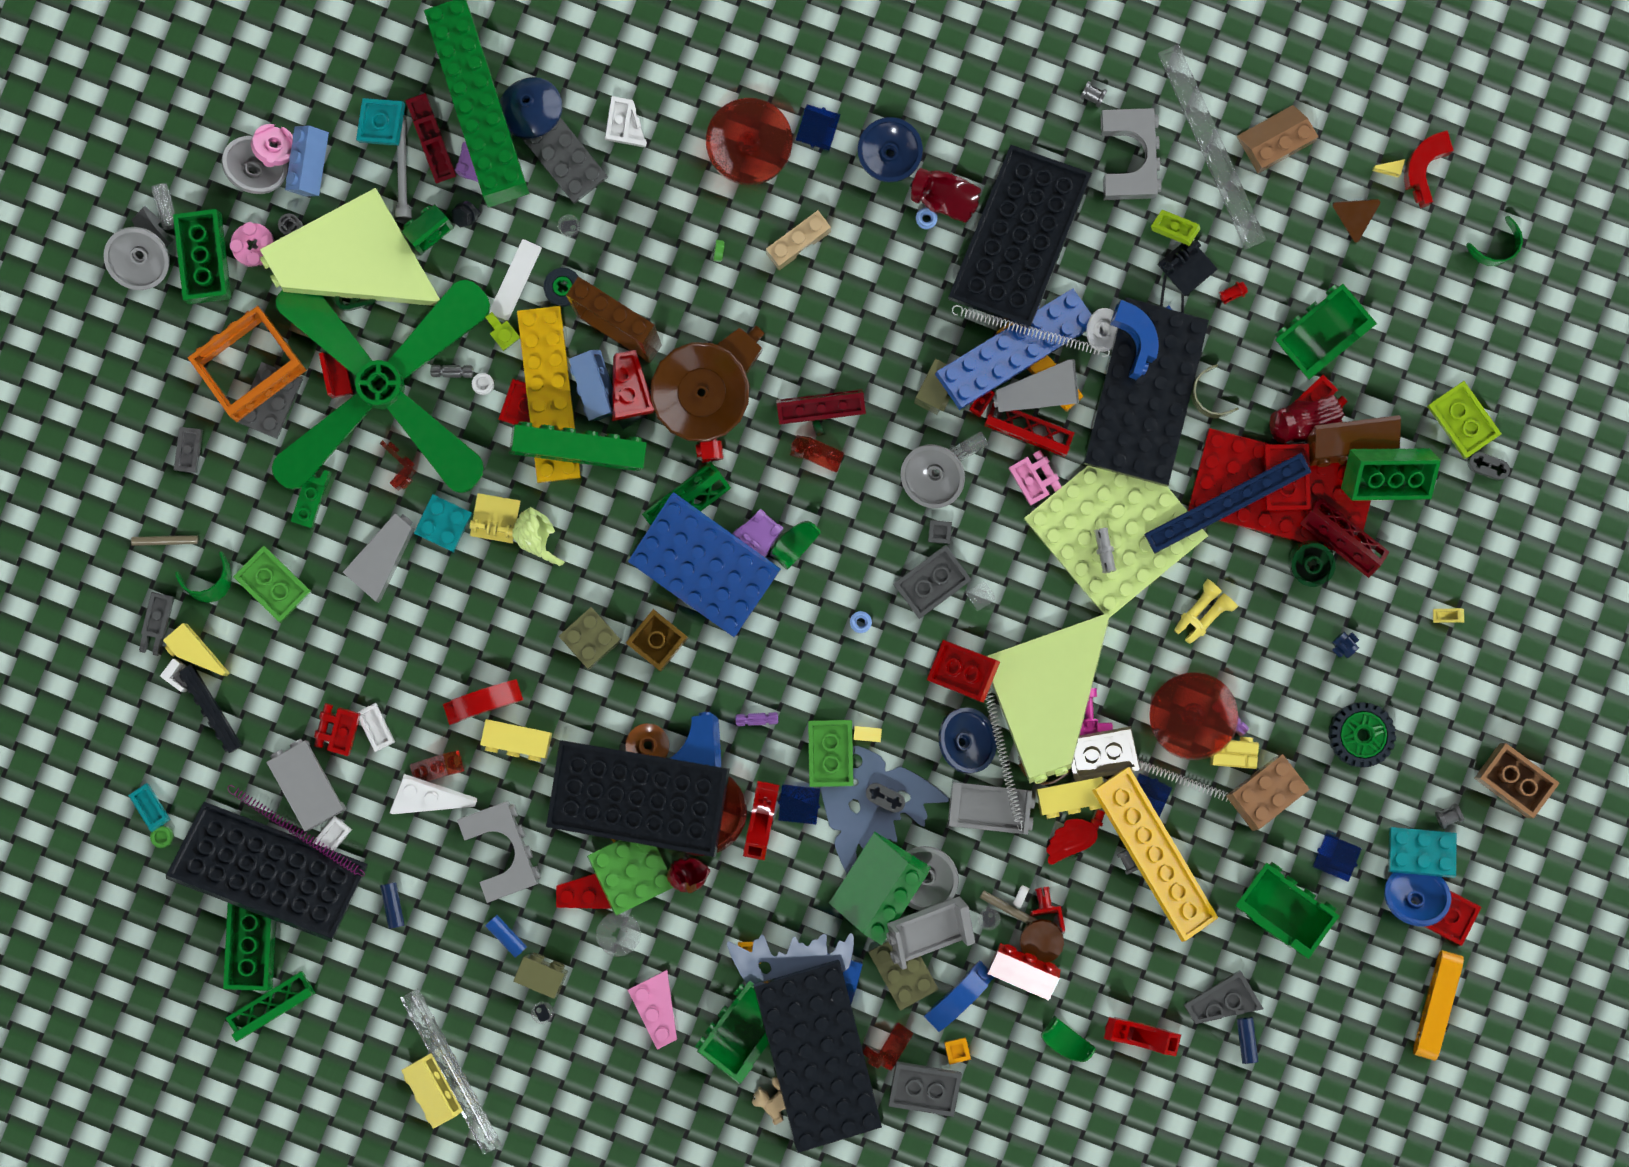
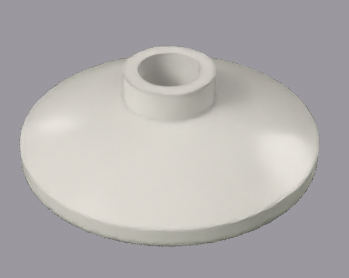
[1086,308,1117,352]

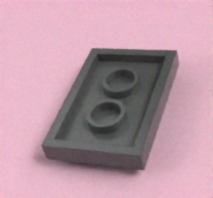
[237,362,303,439]
[893,545,972,619]
[888,1061,962,1117]

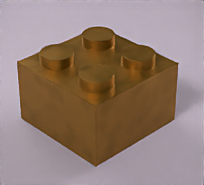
[626,609,688,671]

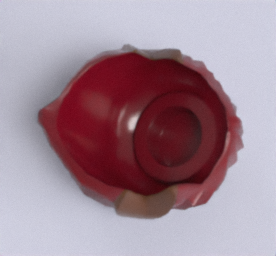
[667,857,711,893]

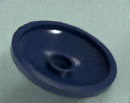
[500,77,563,138]
[858,117,923,183]
[938,708,997,774]

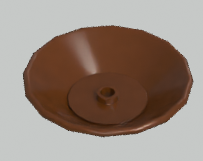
[651,342,749,442]

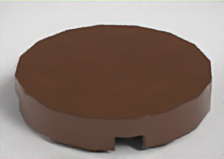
[1020,919,1064,963]

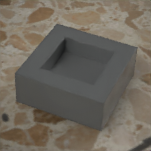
[928,520,952,544]

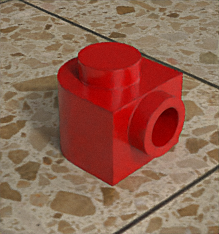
[696,438,724,463]

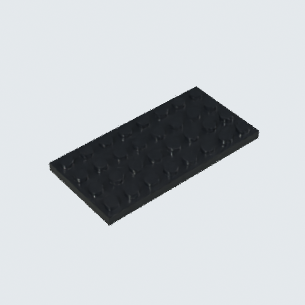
[948,145,1092,329]
[1083,297,1209,487]
[546,740,730,857]
[166,802,368,942]
[753,960,882,1153]

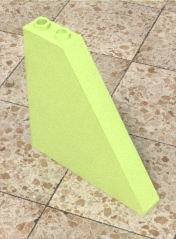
[260,188,440,306]
[987,613,1109,784]

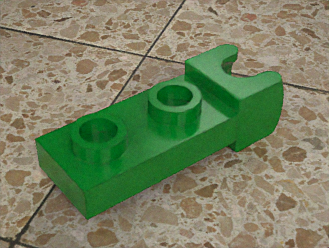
[291,470,332,528]

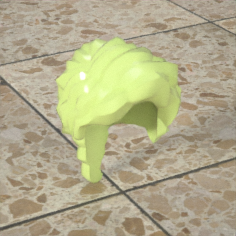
[512,507,565,566]

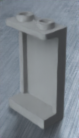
[267,739,347,831]
[947,782,1035,835]
[886,896,975,970]

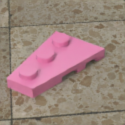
[628,970,677,1050]

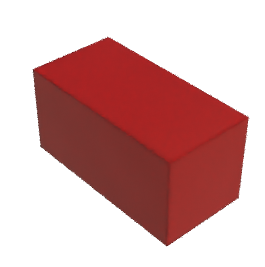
[969,391,995,417]

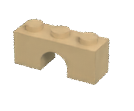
[766,210,831,271]

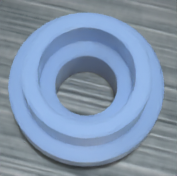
[916,207,938,229]
[850,611,872,633]

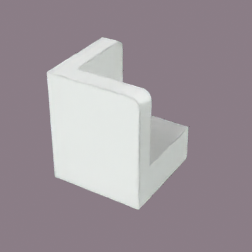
[160,659,187,692]

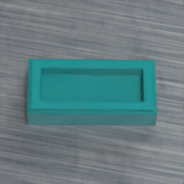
[128,783,171,832]

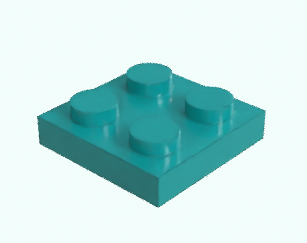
[356,98,405,146]
[414,494,473,552]

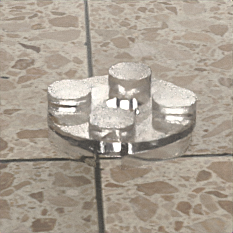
[596,912,641,957]

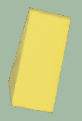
[1372,159,1405,177]
[1433,608,1464,623]
[853,726,882,742]

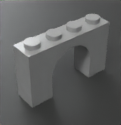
[1100,108,1161,200]
[457,801,541,903]

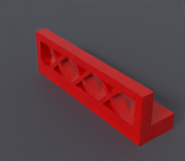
[984,402,1075,457]

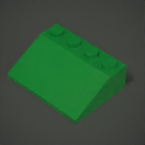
[829,831,931,945]

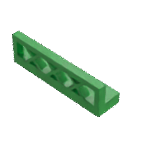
[642,461,731,526]
[226,971,316,1042]

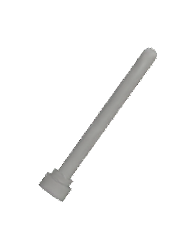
[394,118,412,221]

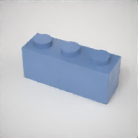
[285,126,329,197]
[569,350,613,421]

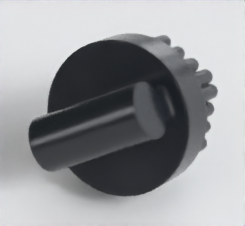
[451,200,481,228]

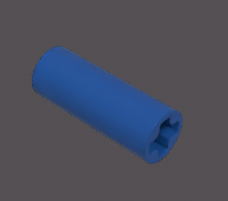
[485,915,527,958]

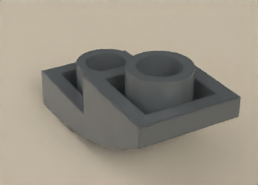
[132,206,174,248]

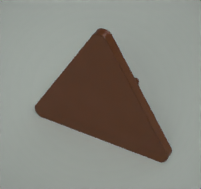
[1332,199,1380,242]

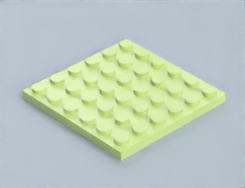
[1024,466,1208,618]

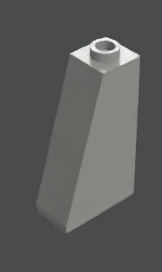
[993,359,1079,412]
[343,513,415,603]

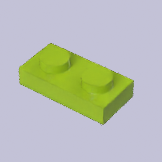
[1151,210,1200,246]

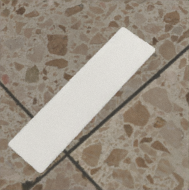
[489,239,542,321]

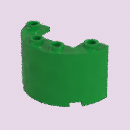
[1275,284,1377,380]
[1235,862,1340,959]
[695,981,768,1084]

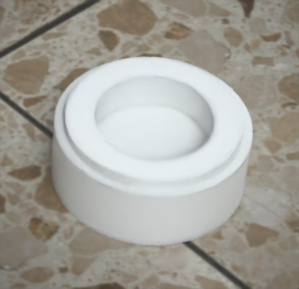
[472,373,494,396]
[1013,885,1030,908]

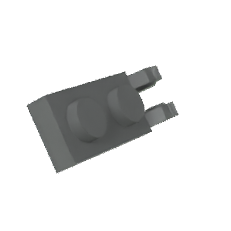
[139,592,175,656]

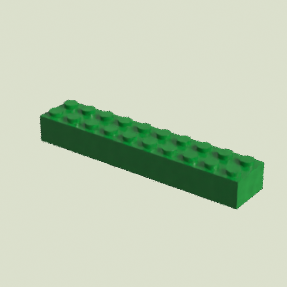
[424,0,530,208]

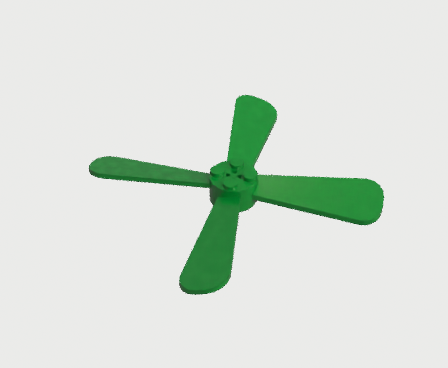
[272,280,491,493]

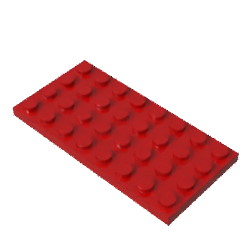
[1187,428,1371,551]

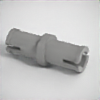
[1094,528,1116,573]

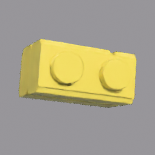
[1210,735,1259,769]

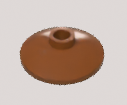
[626,723,670,758]

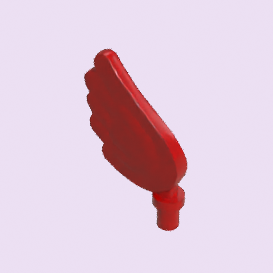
[1046,809,1105,865]

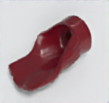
[911,168,981,223]
[1270,395,1344,443]

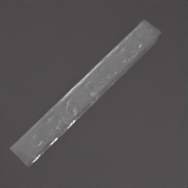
[400,988,501,1154]

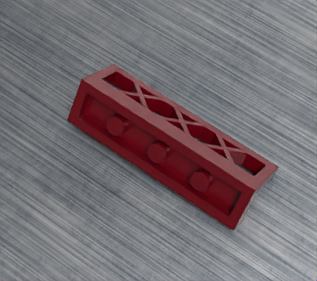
[776,389,866,425]
[1300,497,1389,578]

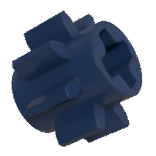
[1332,632,1359,658]

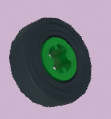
[543,267,578,307]

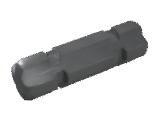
[430,365,474,378]

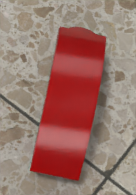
[1404,130,1454,208]
[443,679,523,725]
[743,781,779,860]
[1104,1017,1181,1056]

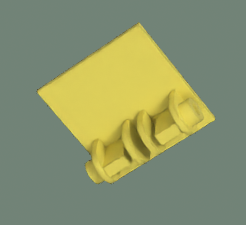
[470,493,521,544]

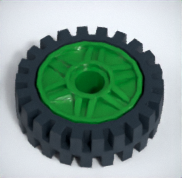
[1328,702,1396,768]

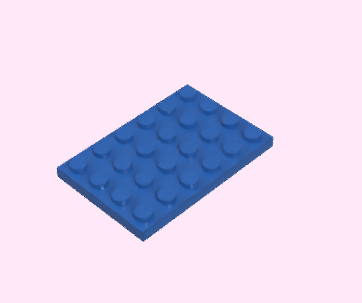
[628,492,781,637]

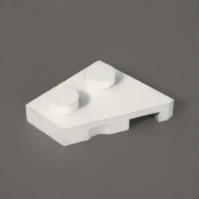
[604,96,647,148]

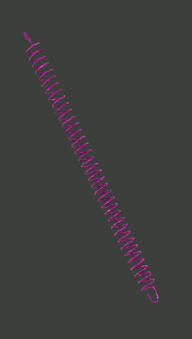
[228,785,365,876]

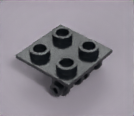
[1157,239,1218,297]

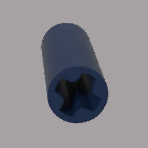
[380,882,405,929]
[1236,1017,1259,1064]

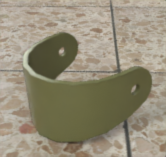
[1191,364,1239,418]

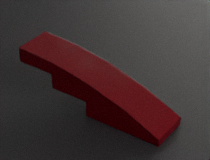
[405,93,456,184]

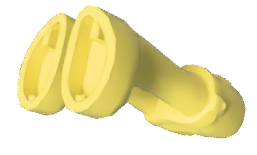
[1174,579,1238,644]

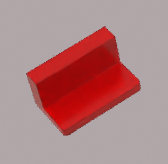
[319,352,353,399]

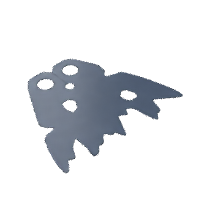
[820,746,949,874]
[727,933,854,984]

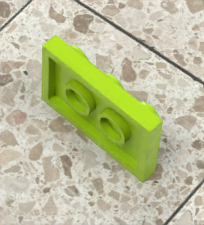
[1427,381,1502,459]

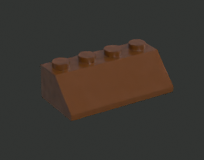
[1305,415,1401,467]

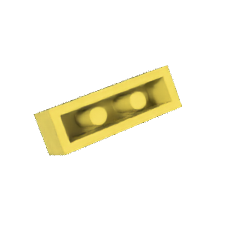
[480,719,552,762]
[1036,777,1103,819]
[401,1053,463,1129]

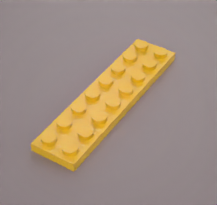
[517,306,581,483]
[1092,767,1218,942]

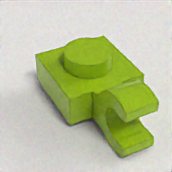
[485,312,520,351]

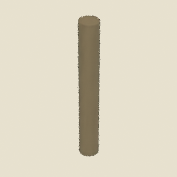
[131,535,199,546]
[980,890,1037,924]

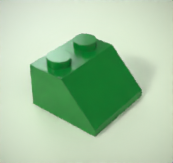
[401,204,454,255]

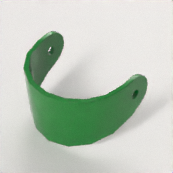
[1466,216,1523,266]
[771,521,821,570]
[175,551,232,603]
[1041,1016,1096,1062]

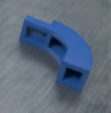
[1110,300,1159,380]
[924,961,994,1032]

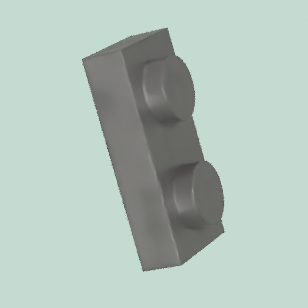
[174,427,203,473]

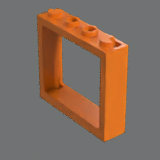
[188,306,307,423]

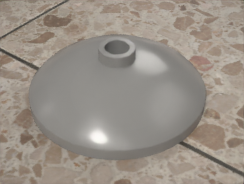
[222,136,288,194]
[104,227,170,290]
[901,444,965,508]
[907,846,959,911]

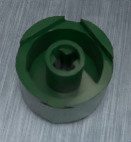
[1288,540,1336,587]

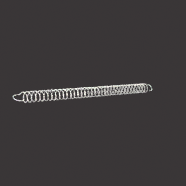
[952,305,1110,357]
[985,687,1023,831]
[1138,759,1231,803]

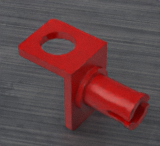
[1031,887,1065,934]

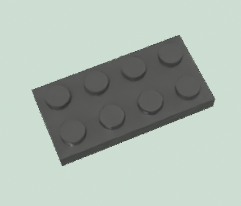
[521,117,608,204]

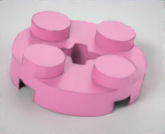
[251,124,293,167]
[230,222,274,267]

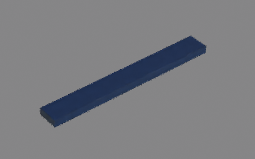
[1144,453,1311,554]

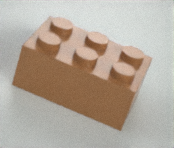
[1474,743,1559,818]
[1226,754,1310,831]

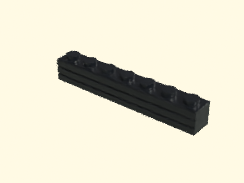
[179,664,243,753]

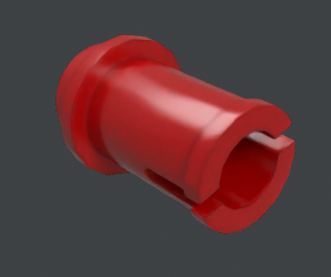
[1219,281,1248,305]

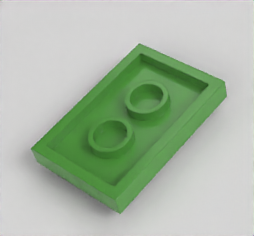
[233,546,312,623]
[808,720,854,787]

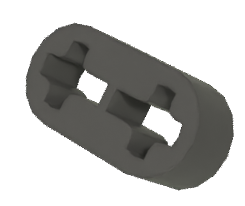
[1467,452,1510,480]
[866,783,905,813]

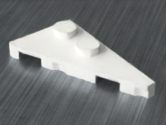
[390,774,477,814]

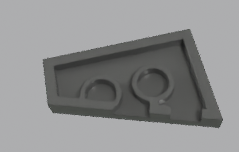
[1183,970,1264,1024]

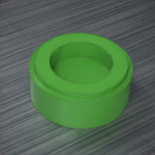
[713,239,725,262]
[150,826,174,848]

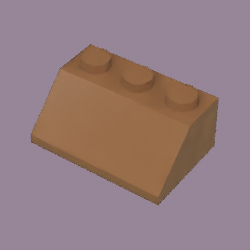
[1237,105,1318,174]

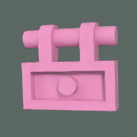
[1008,450,1062,506]

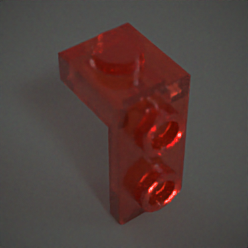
[790,435,844,472]
[380,440,417,491]
[410,750,464,782]
[863,1023,914,1071]

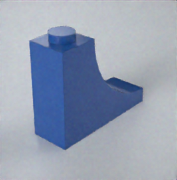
[670,712,721,767]

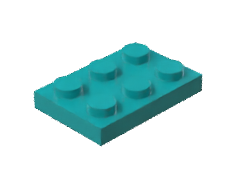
[1388,827,1457,878]

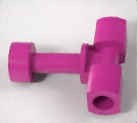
[1080,688,1113,735]

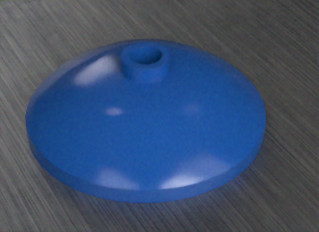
[1384,872,1451,927]

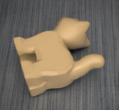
[752,1076,785,1125]

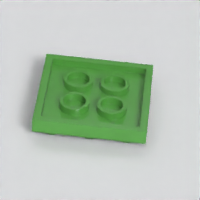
[587,840,673,916]

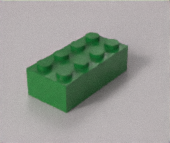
[173,209,232,304]
[1341,448,1441,500]
[223,903,276,991]

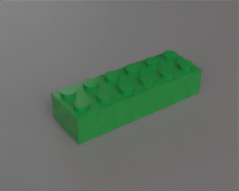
[509,422,647,471]

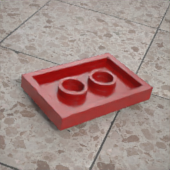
[1264,444,1311,511]
[927,640,1000,703]

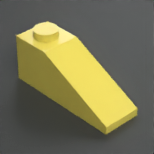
[163,623,230,676]

